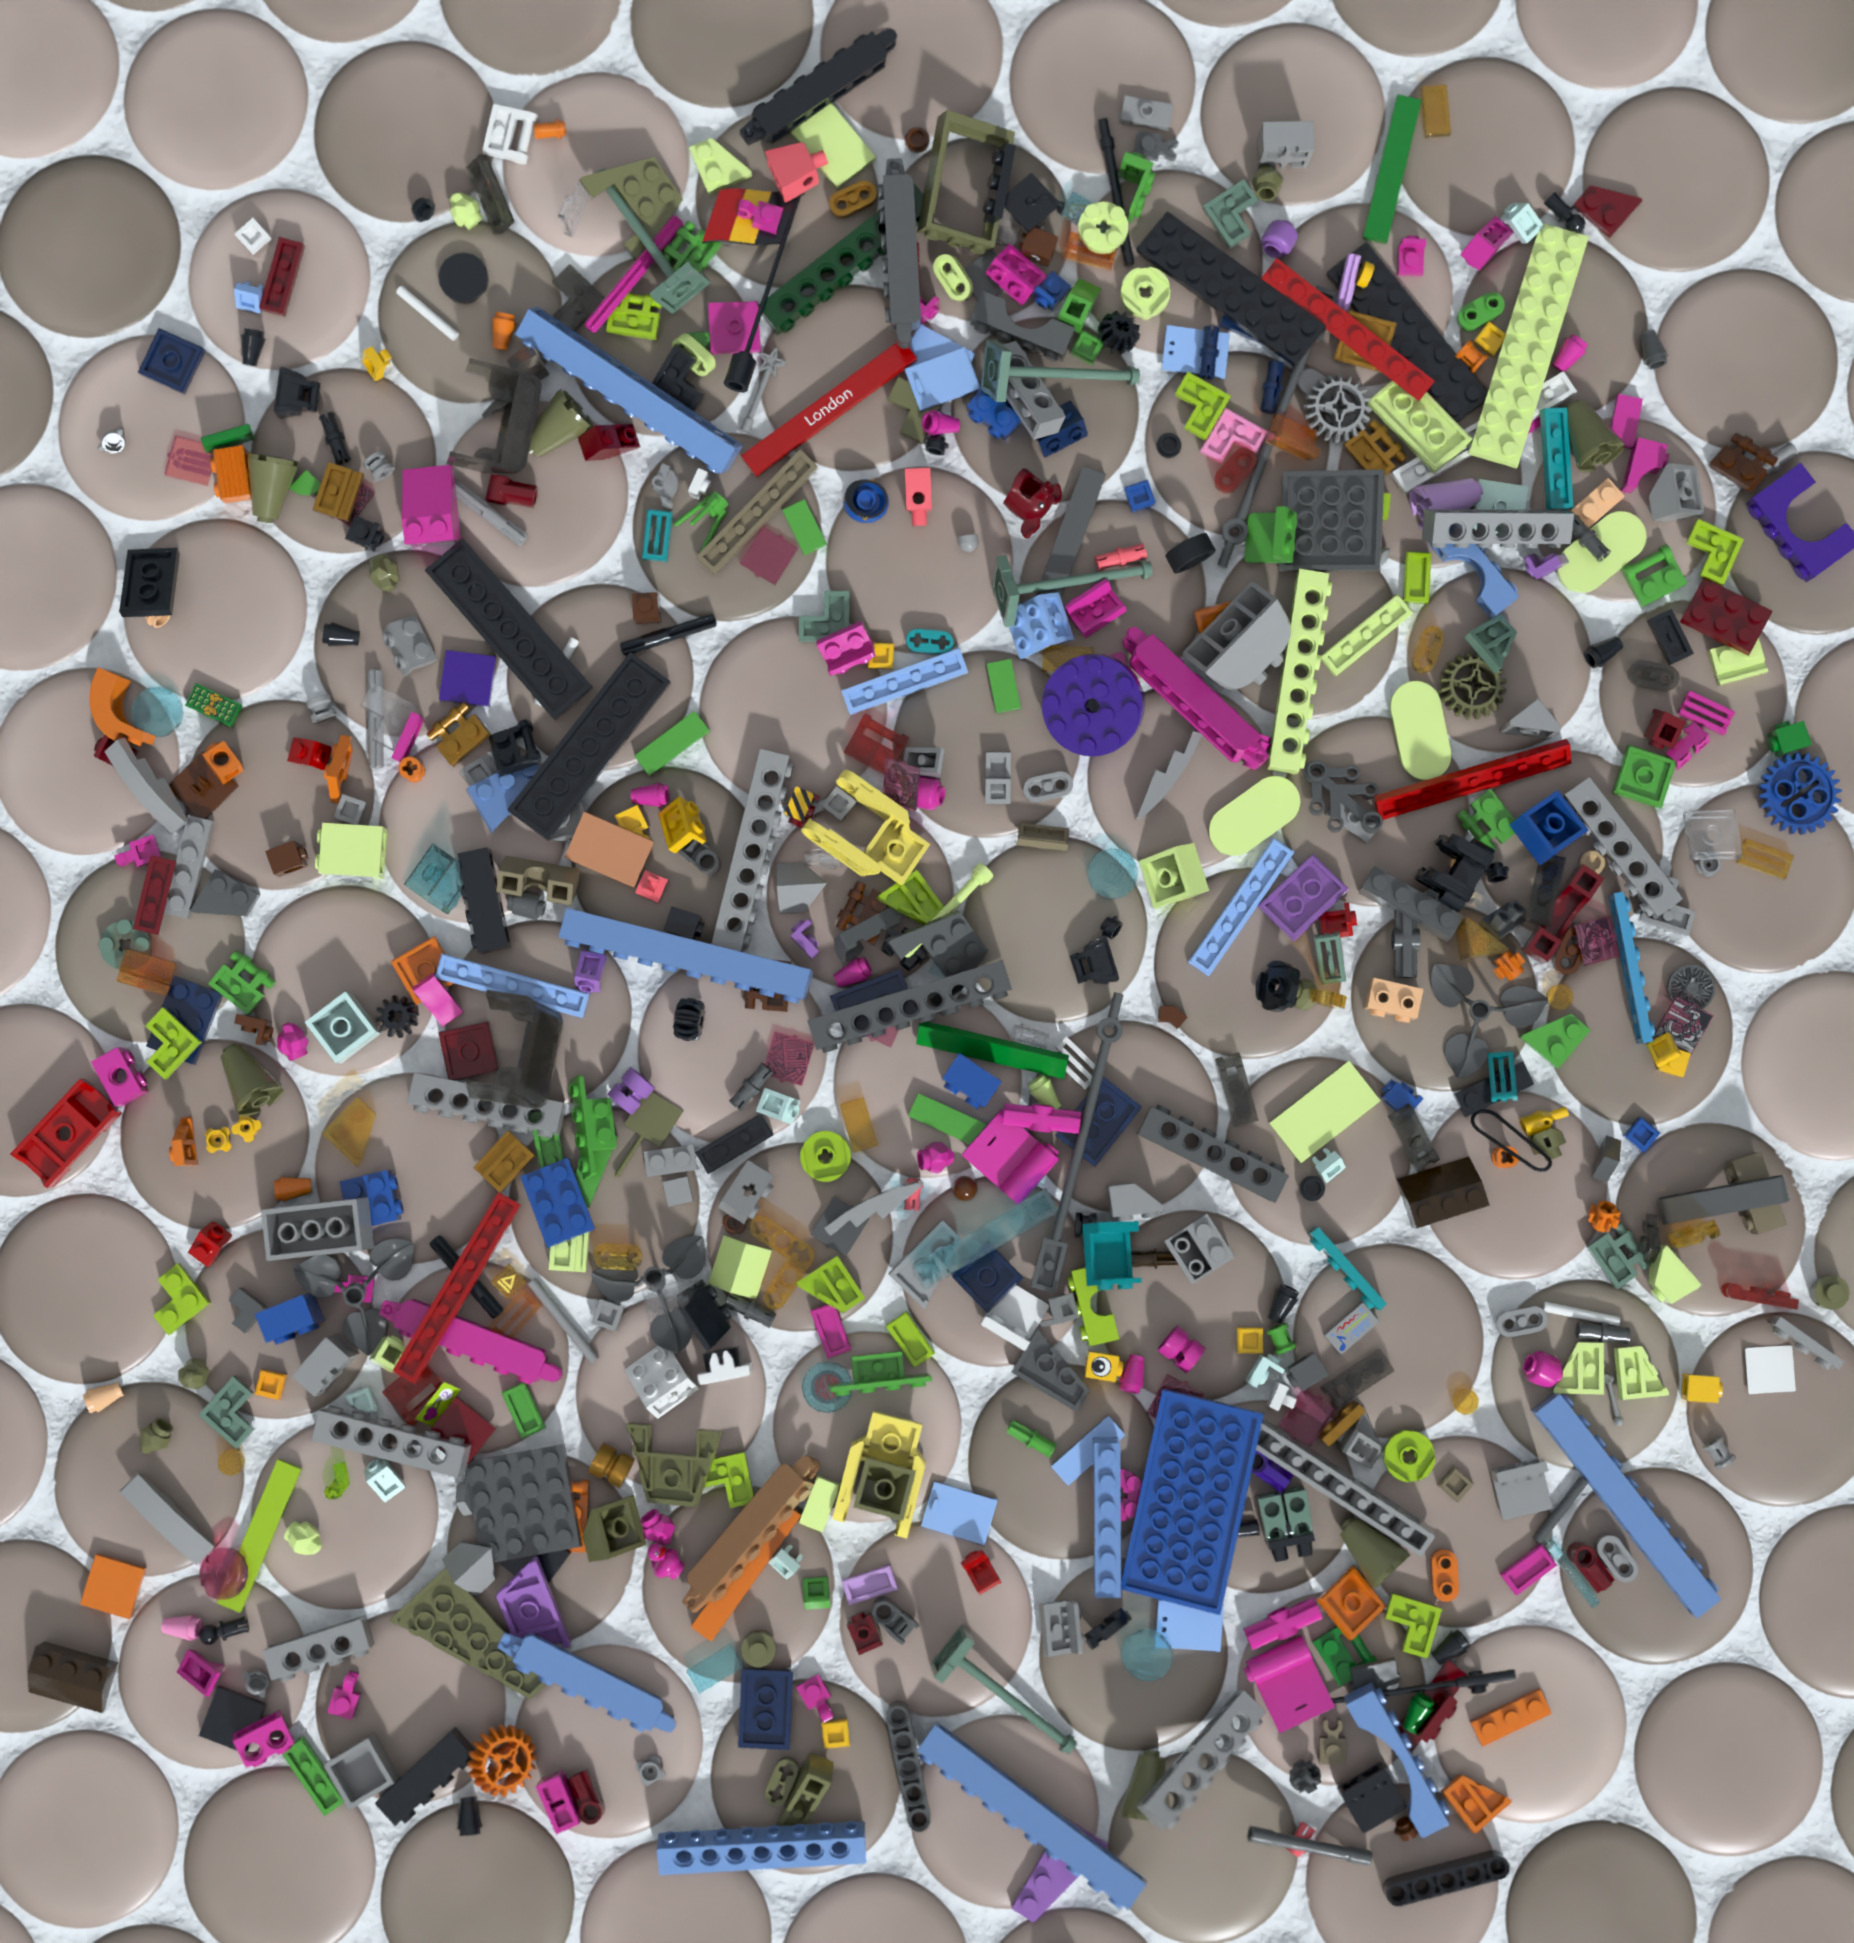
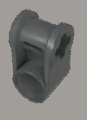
[678,839,721,875]
[872,1596,920,1645]

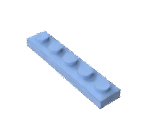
[841,648,968,715]

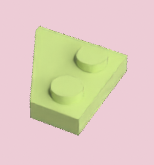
[689,138,752,195]
[1553,1342,1604,1395]

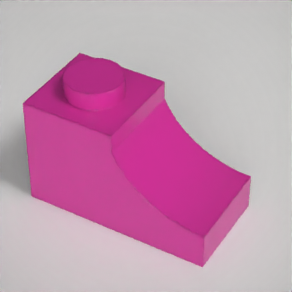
[1460,216,1514,271]
[1621,437,1669,494]

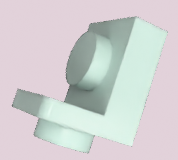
[1500,203,1544,243]
[756,1088,801,1124]
[1244,1354,1285,1388]
[364,1458,406,1502]

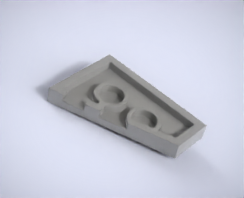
[888,1219,960,1310]

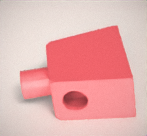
[765,142,828,203]
[905,468,932,526]

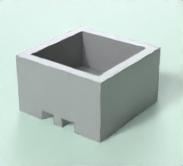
[1257,121,1314,169]
[292,1334,359,1397]
[323,1732,400,1810]

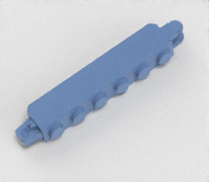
[498,1632,676,1733]

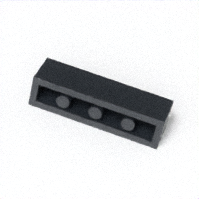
[455,847,512,954]
[374,1727,476,1826]

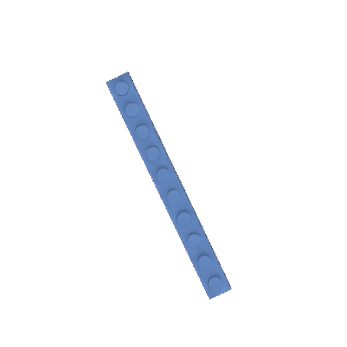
[515,307,743,473]
[559,908,813,1004]
[1531,1393,1721,1619]
[917,1721,1147,1910]

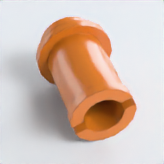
[534,119,566,140]

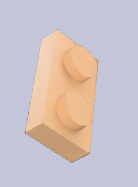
[1570,478,1625,528]

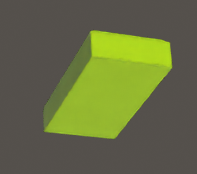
[1403,551,1431,604]
[885,1311,935,1368]

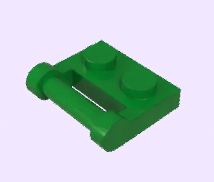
[1311,1625,1378,1687]

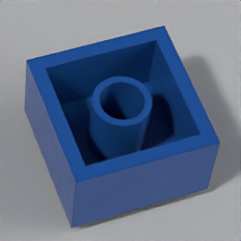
[1509,790,1589,865]
[942,1053,1002,1109]
[255,1293,325,1345]

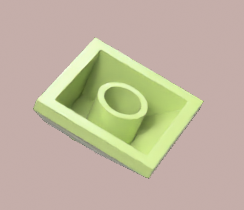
[1648,1244,1701,1304]

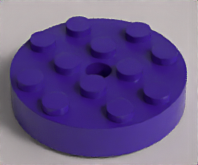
[1042,654,1145,756]

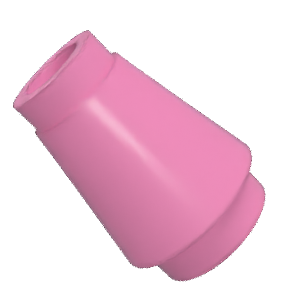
[161,1615,203,1641]

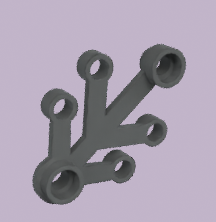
[1303,760,1383,834]

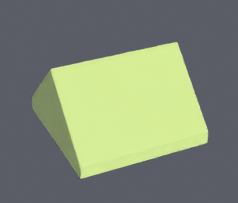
[708,1235,772,1299]

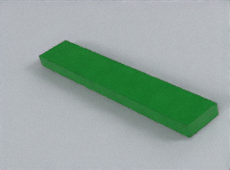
[1362,94,1422,244]
[916,1021,1069,1079]

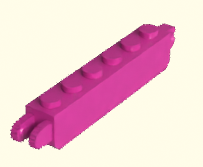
[1122,626,1269,769]
[379,1299,563,1385]

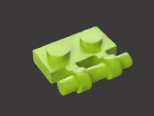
[606,291,662,340]

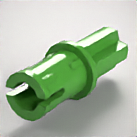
[1006,1420,1057,1458]

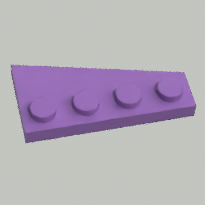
[1011,1817,1109,1922]

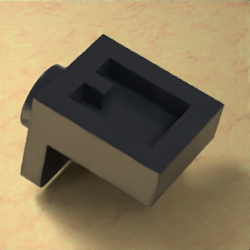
[345,516,385,552]

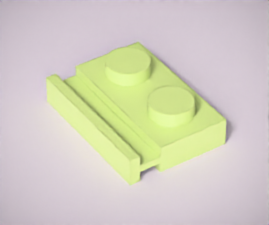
[1707,638,1768,686]
[549,1232,590,1272]

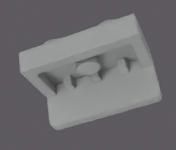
[382,615,437,676]
[1039,1599,1084,1657]

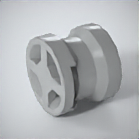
[363,451,395,482]
[306,695,336,723]

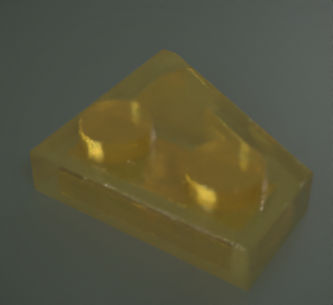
[321,1096,376,1167]

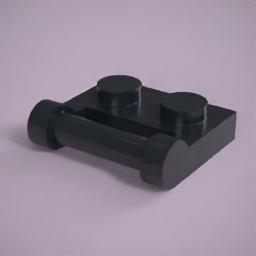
[489,719,542,777]

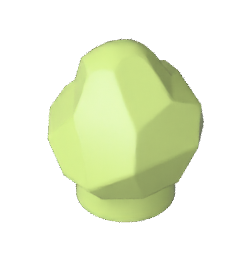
[450,192,483,230]
[284,1521,322,1555]

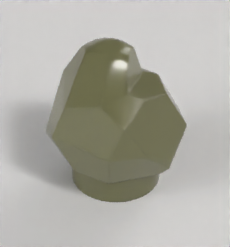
[1252,165,1283,201]
[369,554,399,591]
[1294,979,1321,1011]
[178,1358,210,1390]
[139,1418,173,1454]

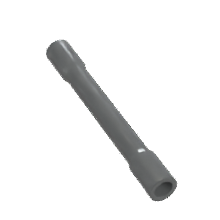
[1247,1826,1372,1866]

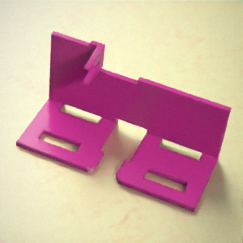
[1666,722,1709,770]

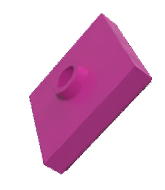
[708,301,761,355]

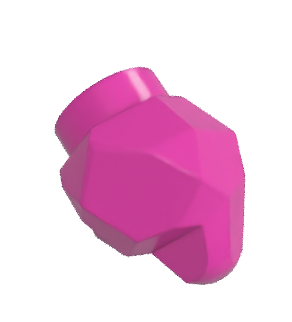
[277,1022,309,1061]
[917,1142,955,1174]
[640,1509,675,1545]

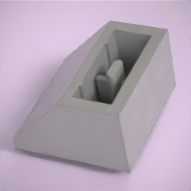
[1106,1183,1164,1222]
[1164,1213,1235,1285]

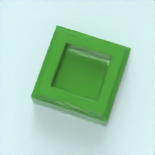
[1071,330,1104,365]

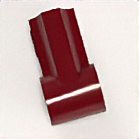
[485,474,538,508]
[1567,1541,1615,1593]
[566,1769,605,1825]

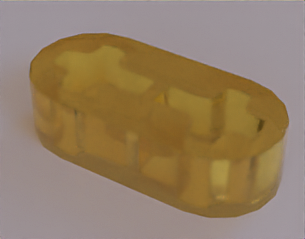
[1411,626,1444,674]
[1311,989,1347,1009]
[593,1243,643,1270]

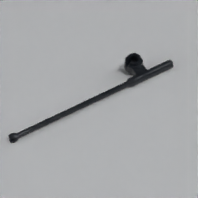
[1331,1669,1517,1704]

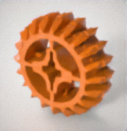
[467,1724,538,1796]

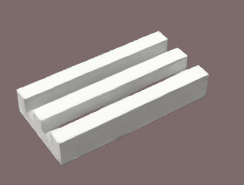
[1052,1036,1095,1090]

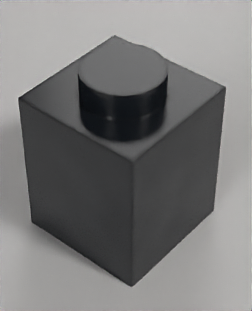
[664,906,705,940]

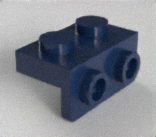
[1035,400,1088,458]

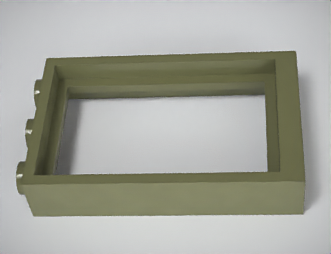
[917,110,1015,254]

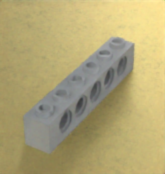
[1422,509,1574,548]
[1564,777,1683,920]
[407,1073,566,1138]
[311,1406,472,1478]
[1136,1690,1266,1829]

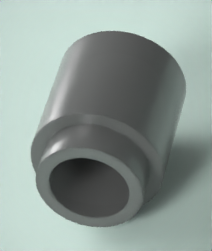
[507,891,546,920]

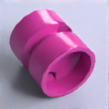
[1157,1325,1206,1373]

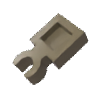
[1319,1718,1346,1765]

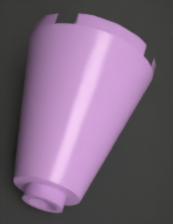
[1409,478,1483,530]

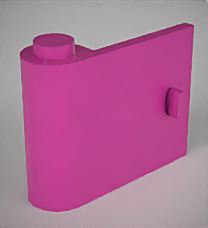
[961,1109,1059,1205]
[1243,1635,1335,1734]

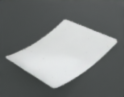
[1745,1345,1796,1394]

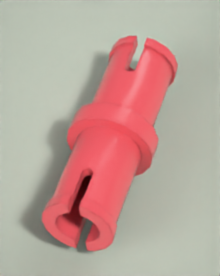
[1094,543,1147,571]

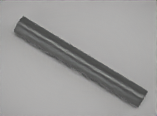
[1533,1477,1588,1544]

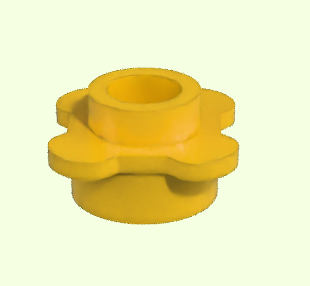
[231,1115,262,1142]
[205,1127,232,1153]

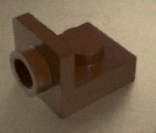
[234,1014,274,1046]

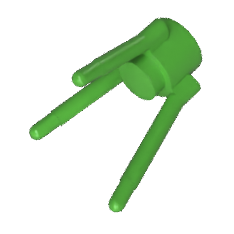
[673,491,728,553]

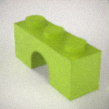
[1067,1267,1119,1346]

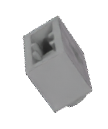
[718,1160,774,1224]

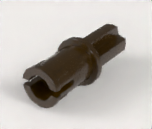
[1131,1248,1179,1269]

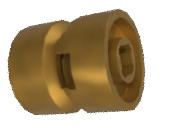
[588,1442,635,1489]

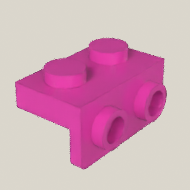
[1065,579,1127,639]

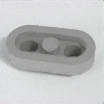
[1023,771,1073,803]
[1495,1306,1548,1337]
[1595,1534,1638,1583]

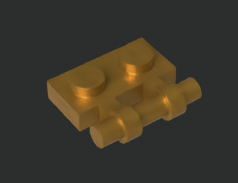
[1343,419,1408,476]
[426,701,492,767]

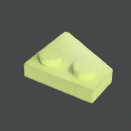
[1614,1346,1669,1400]

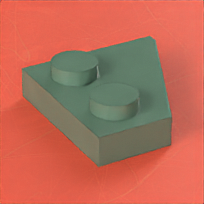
[1464,614,1517,674]

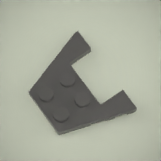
[886,911,988,1016]

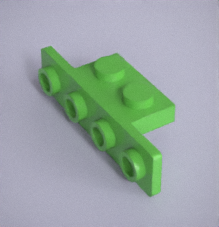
[569,1075,617,1179]
[828,1351,932,1396]

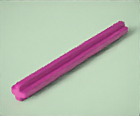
[585,216,683,333]

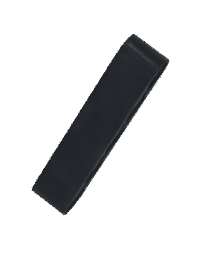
[1382,1850,1510,1907]

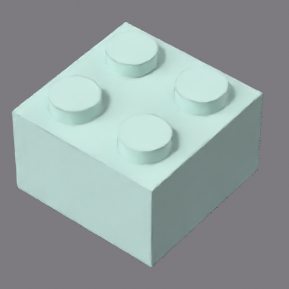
[305,991,382,1064]

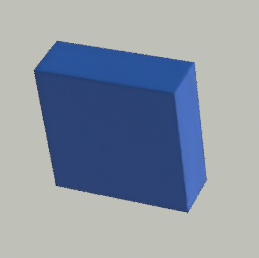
[1123,480,1156,513]
[1623,1117,1660,1153]

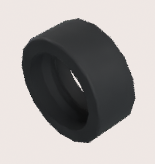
[1165,533,1216,574]

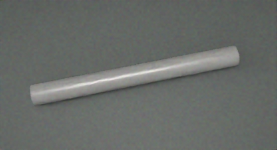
[527,1278,599,1364]

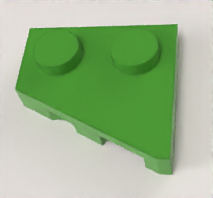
[1519,1014,1591,1069]

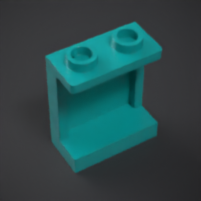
[1082,1221,1142,1291]

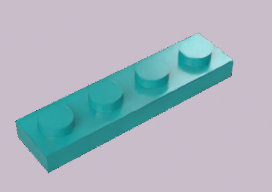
[1540,408,1574,510]
[1308,1226,1387,1311]

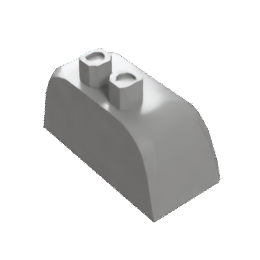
[1183,582,1291,690]

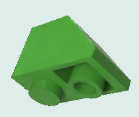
[1058,278,1101,334]

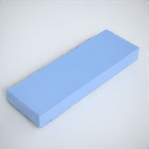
[1051,1415,1125,1486]

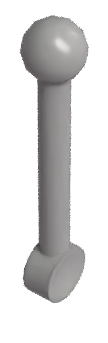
[1604,1373,1624,1426]

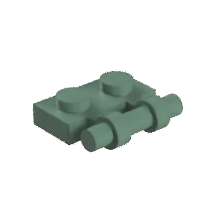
[1586,1222,1651,1289]

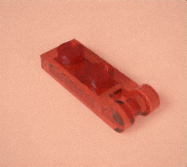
[1721,1282,1799,1310]

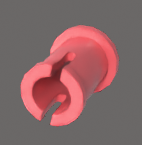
[904,1178,924,1210]
[1286,1821,1316,1857]

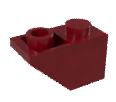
[578,424,640,461]

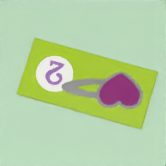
[415,1382,461,1426]

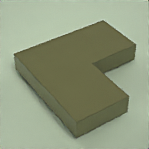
[888,377,941,444]

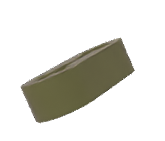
[764,1757,799,1807]

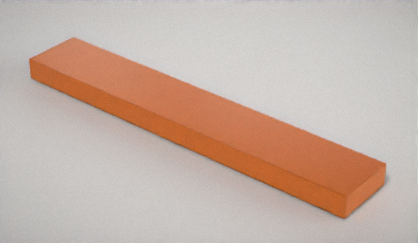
[691,1509,802,1642]

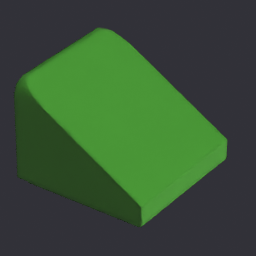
[803,1576,831,1610]

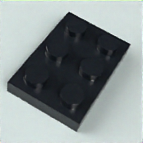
[119,548,180,617]

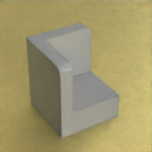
[1040,1293,1079,1327]

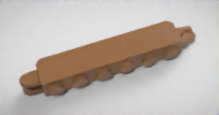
[682,1455,821,1613]

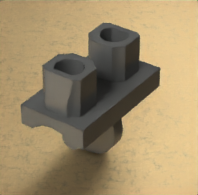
[1479,900,1526,942]

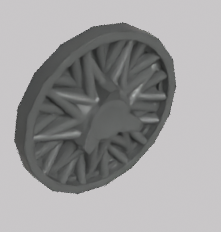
[1667,964,1715,1011]

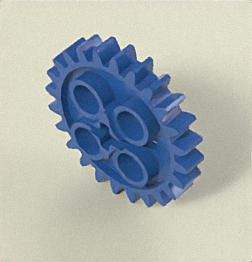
[1757,752,1842,835]

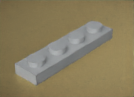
[164,815,214,919]

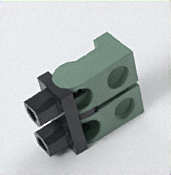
[1255,1486,1315,1562]

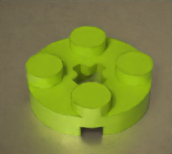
[800,1131,851,1182]
[1382,1430,1435,1482]

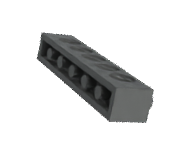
[1137,1105,1289,1203]

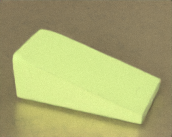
[799,1475,841,1532]

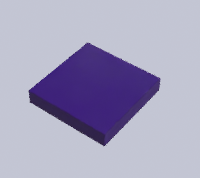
[439,650,497,707]

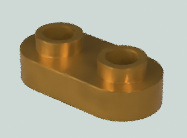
[829,180,877,218]

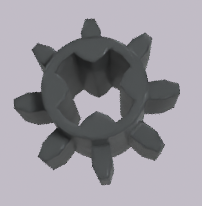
[1289,1760,1322,1794]

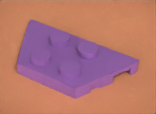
[496,1556,571,1648]

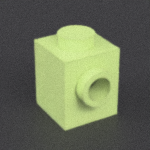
[369,1335,406,1373]

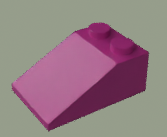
[402,464,461,545]

